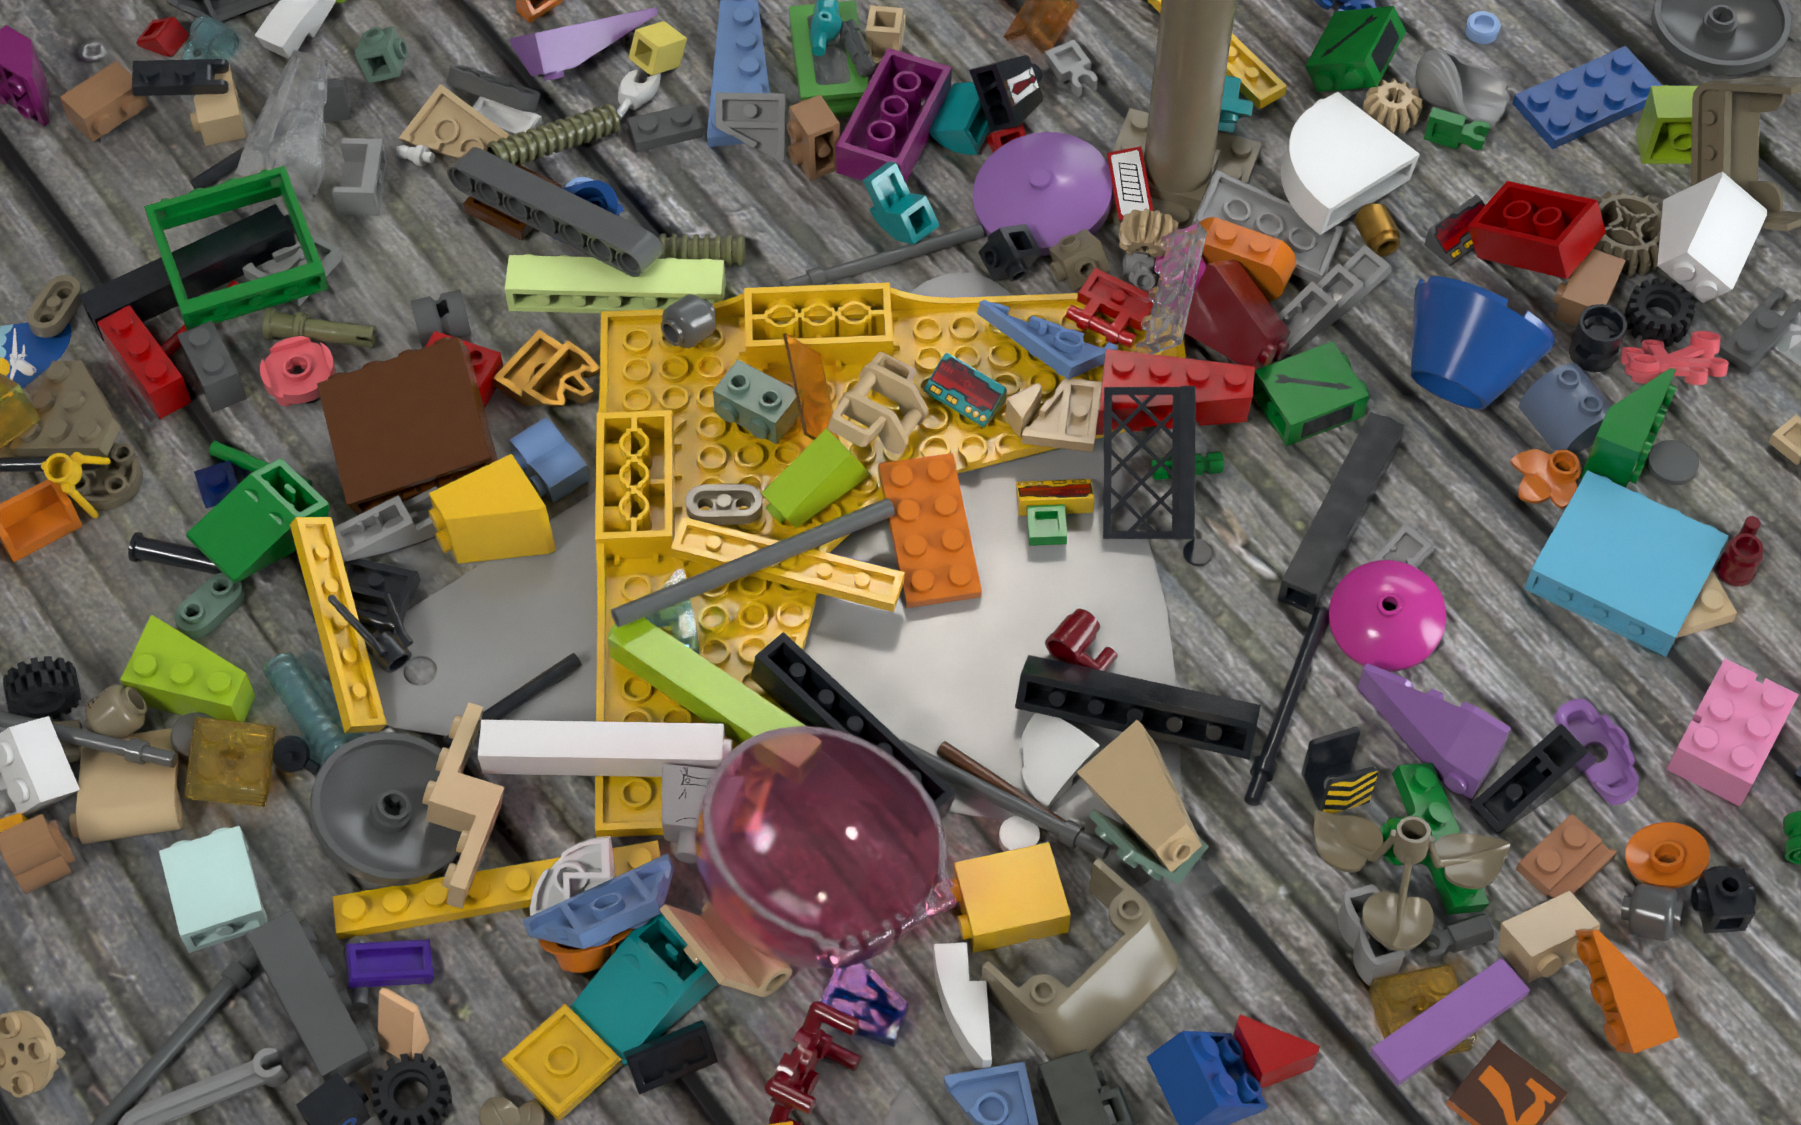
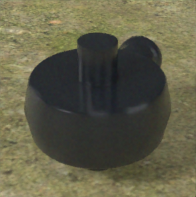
[272,735,321,775]

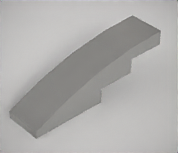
[1278,245,1392,355]
[334,486,438,561]

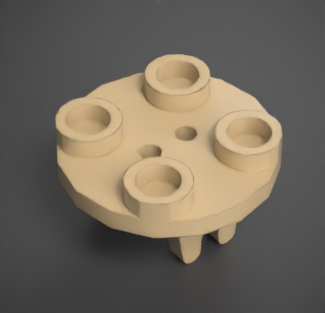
[0,1010,66,1098]

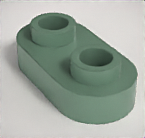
[174,573,245,639]

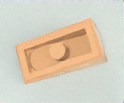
[378,987,430,1060]

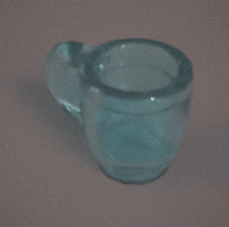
[182,16,239,60]

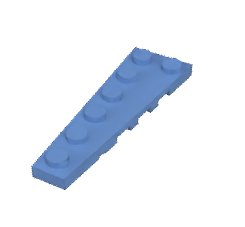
[707,0,770,147]

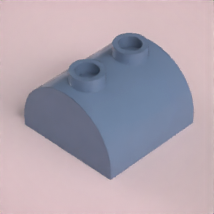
[1518,363,1613,454]

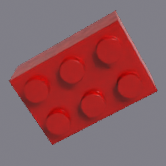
[1468,181,1606,279]

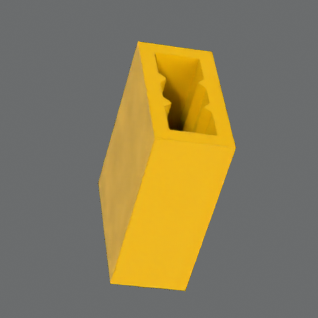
[947,842,1071,953]

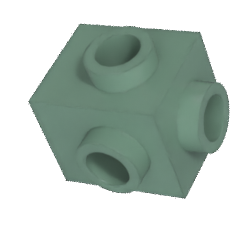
[355,26,408,83]

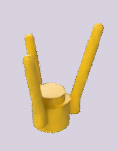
[41,452,111,519]

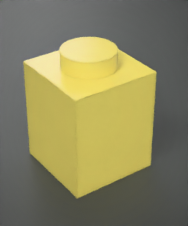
[628,21,687,76]

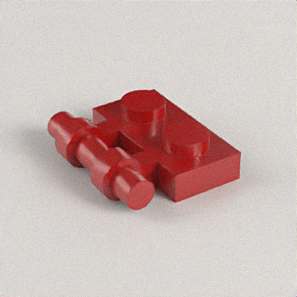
[1065,268,1159,348]

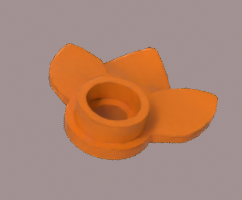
[1510,449,1581,509]

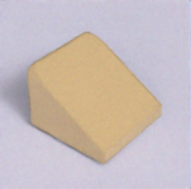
[1005,383,1042,437]

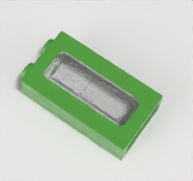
[789,0,868,117]

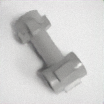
[1122,251,1157,292]

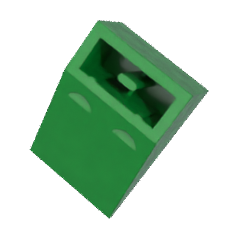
[1580,368,1677,488]
[186,458,330,584]

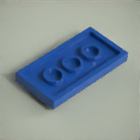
[1512,46,1662,150]

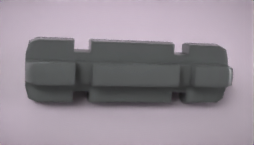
[840,19,876,78]

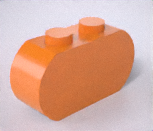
[1184,217,1296,302]

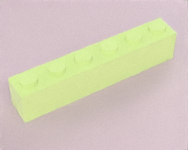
[505,254,726,313]

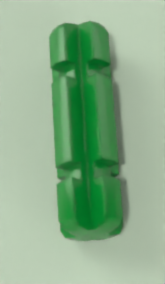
[1150,451,1224,480]

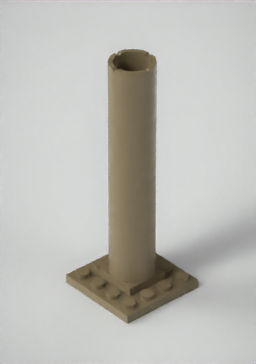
[1105,0,1262,244]

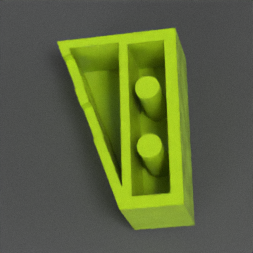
[120,614,256,729]

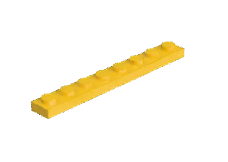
[332,840,661,940]

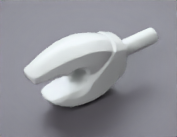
[617,69,661,120]

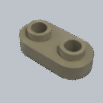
[27,275,83,338]
[686,484,763,525]

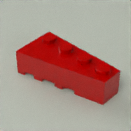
[1096,349,1255,435]

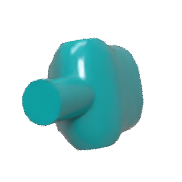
[810,0,842,56]

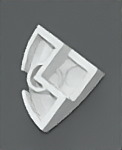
[1019,713,1100,809]
[530,836,615,916]

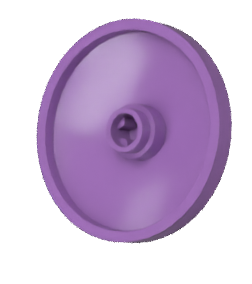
[973,132,1114,256]

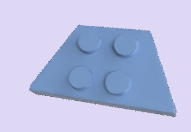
[522,853,675,949]

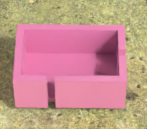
[1666,658,1799,807]

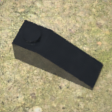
[1471,723,1597,834]

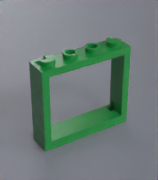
[144,166,328,330]

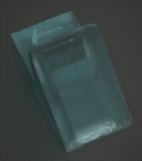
[645,569,700,655]

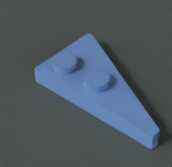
[977,300,1118,379]
[944,1062,1038,1125]

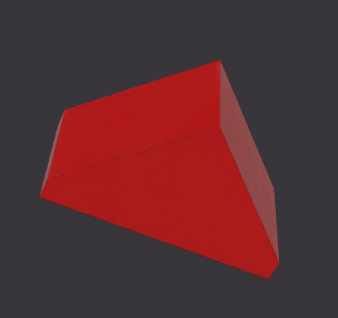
[1233,1014,1320,1089]

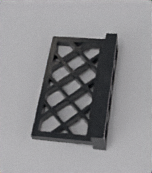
[1103,386,1196,540]

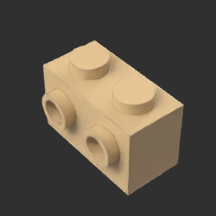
[1498,891,1600,983]

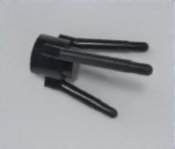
[328,593,414,673]

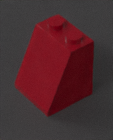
[1177,259,1291,369]

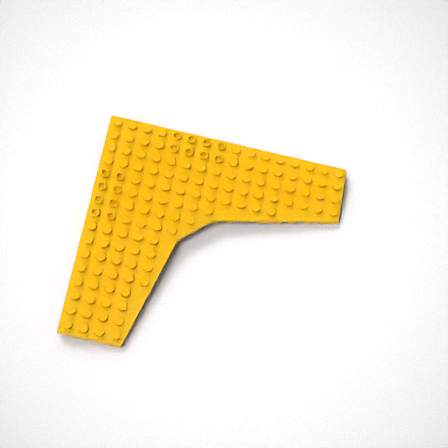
[595,282,1186,837]

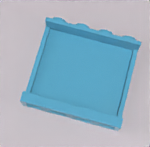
[1524,470,1729,657]

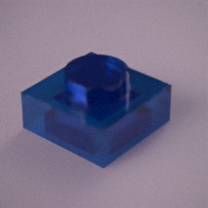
[194,460,238,509]

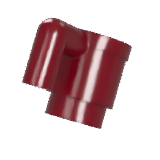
[1716,516,1763,587]
[1045,609,1117,671]

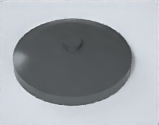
[1651,0,1792,75]
[309,732,464,886]

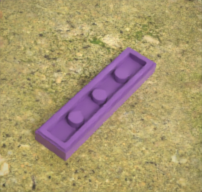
[1369,958,1530,1087]

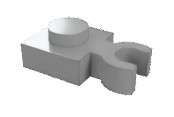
[1044,40,1097,97]

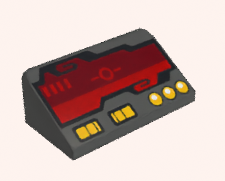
[1424,194,1485,266]

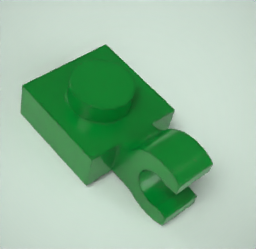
[1424,107,1490,150]

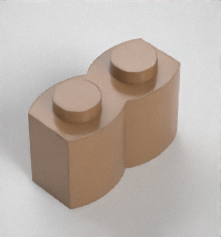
[0,814,76,894]

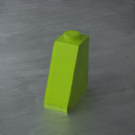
[761,428,871,528]

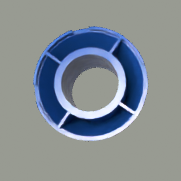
[1411,276,1555,410]

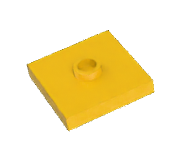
[501,1004,623,1122]

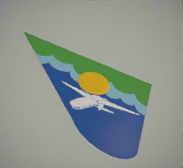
[0,322,72,408]

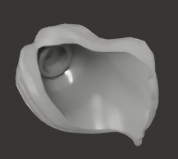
[1415,49,1510,130]

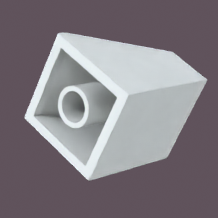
[1657,171,1767,303]

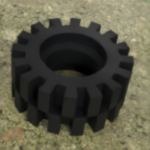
[1624,278,1695,347]
[3,656,81,719]
[370,1053,452,1125]

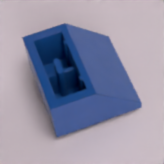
[1146,1031,1268,1125]

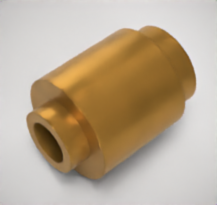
[1354,203,1400,257]

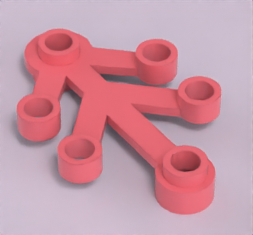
[1620,331,1729,385]

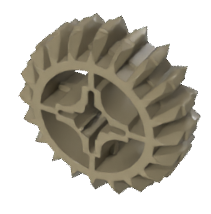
[1593,189,1662,278]

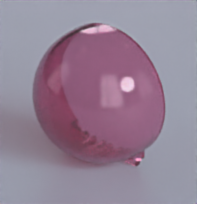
[694,726,956,969]

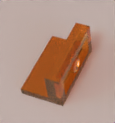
[1003,0,1079,54]

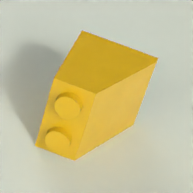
[428,454,556,564]

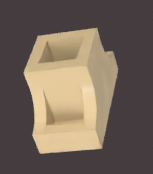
[866,5,906,70]

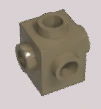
[1049,229,1111,290]

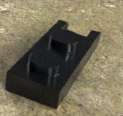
[132,59,229,96]

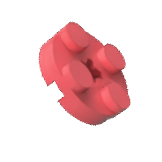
[260,336,336,406]

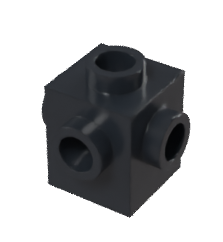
[978,224,1042,282]
[1691,866,1756,933]

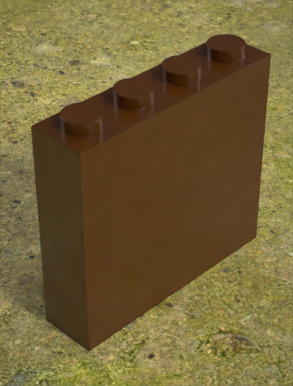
[317,337,498,515]

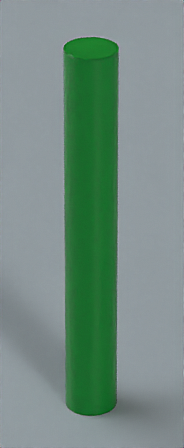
[209,441,313,487]

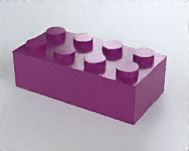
[836,48,952,183]

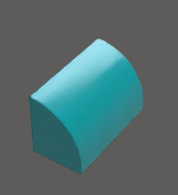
[929,82,990,155]

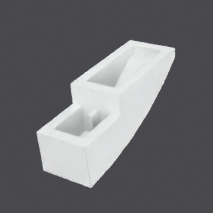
[255,0,336,60]
[933,942,992,1070]

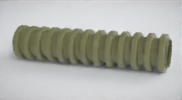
[487,103,620,166]
[654,234,746,267]

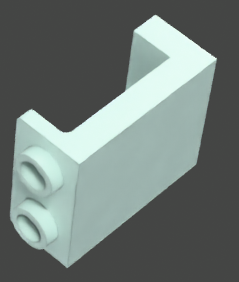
[159,826,268,953]

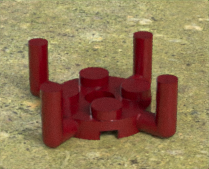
[765,1001,862,1125]

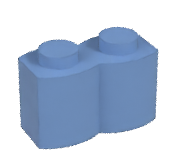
[508,417,590,503]

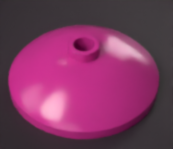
[1329,560,1446,672]

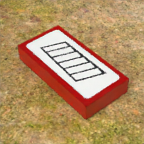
[1107,146,1153,223]

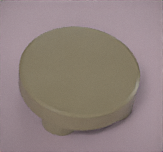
[72,443,143,511]

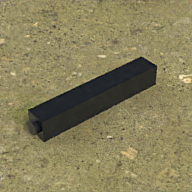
[79,204,296,341]
[1277,411,1405,615]

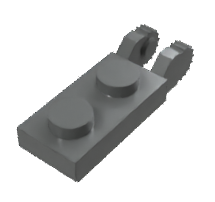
[1718,287,1801,374]

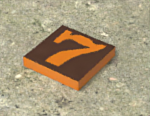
[1446,1040,1568,1125]

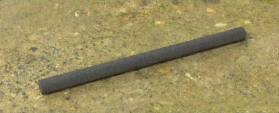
[611,498,895,627]

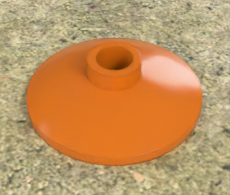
[1625,822,1710,888]

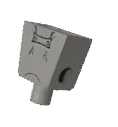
[662,763,742,863]

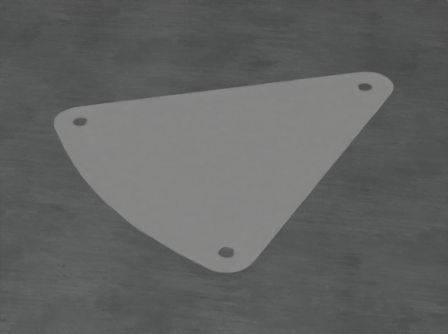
[368,273,1181,835]

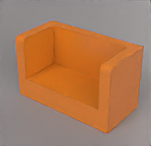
[0,479,83,562]

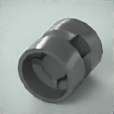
[410,289,471,346]

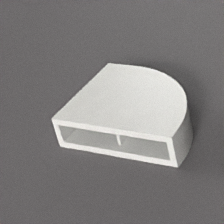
[1281,92,1420,235]

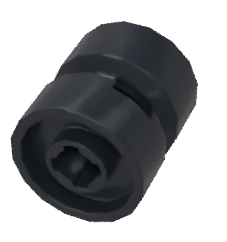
[1569,304,1627,372]

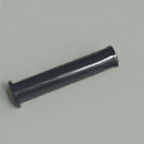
[128,532,242,581]

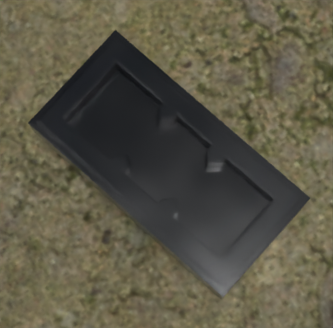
[623,1020,718,1095]

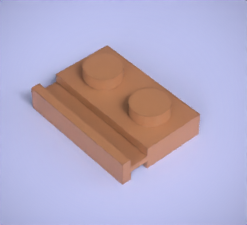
[1516,813,1617,899]

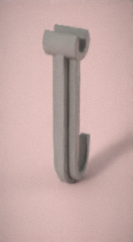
[118,1048,289,1125]

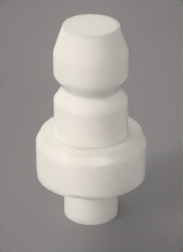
[396,145,435,167]

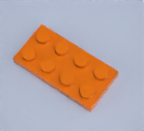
[878,453,982,608]

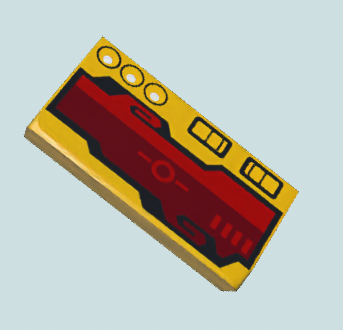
[1016,479,1095,516]

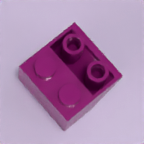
[0,25,50,126]

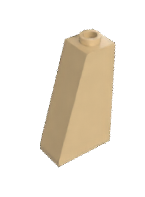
[1077,720,1202,873]

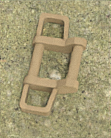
[827,352,928,454]

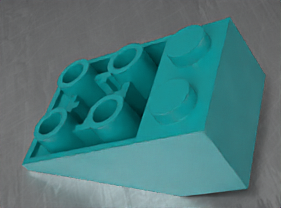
[569,912,719,1067]

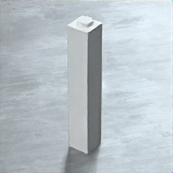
[478,720,733,777]

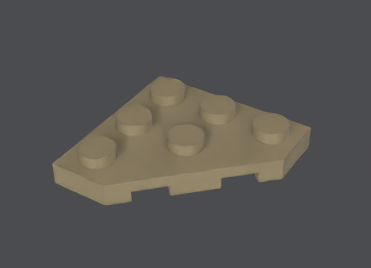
[9,360,121,457]

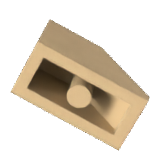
[190,65,247,146]

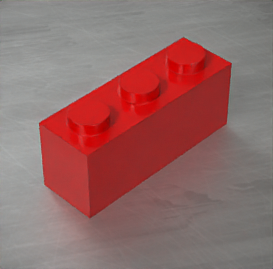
[97,305,192,420]

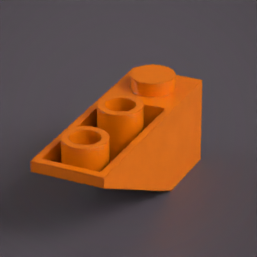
[1575,929,1679,1054]

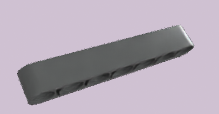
[447,147,663,277]

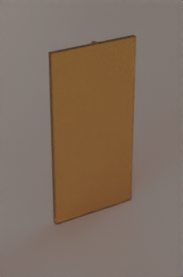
[783,333,839,440]

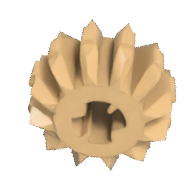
[1362,77,1423,135]
[1119,208,1179,259]

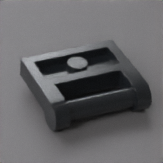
[344,559,421,635]

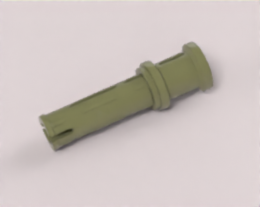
[262,307,377,349]

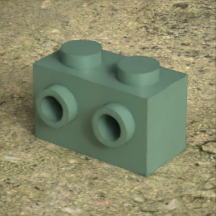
[713,360,801,444]

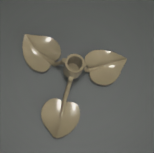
[1313,810,1511,951]

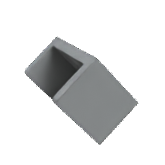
[332,138,388,215]

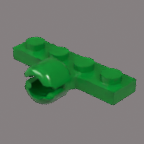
[1380,763,1489,915]

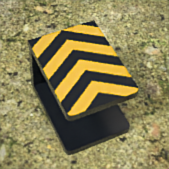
[1301,727,1379,814]

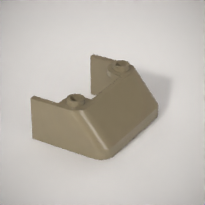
[1691,76,1801,231]
[981,858,1178,1060]

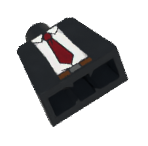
[969,55,1043,132]

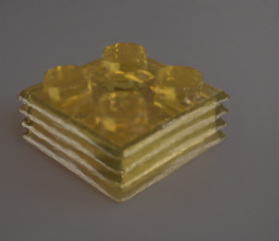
[184,717,276,807]
[1369,964,1477,1056]

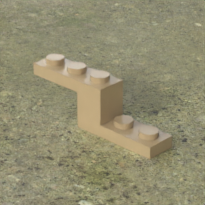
[422,702,504,909]

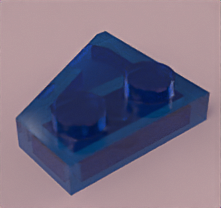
[820,945,909,1047]

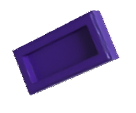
[345,939,434,988]

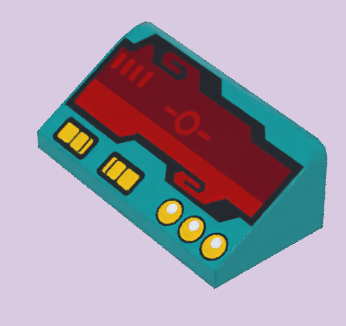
[924,353,1007,428]

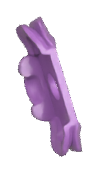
[1553,699,1639,805]

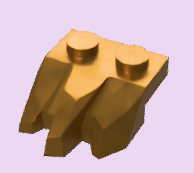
[493,329,600,407]

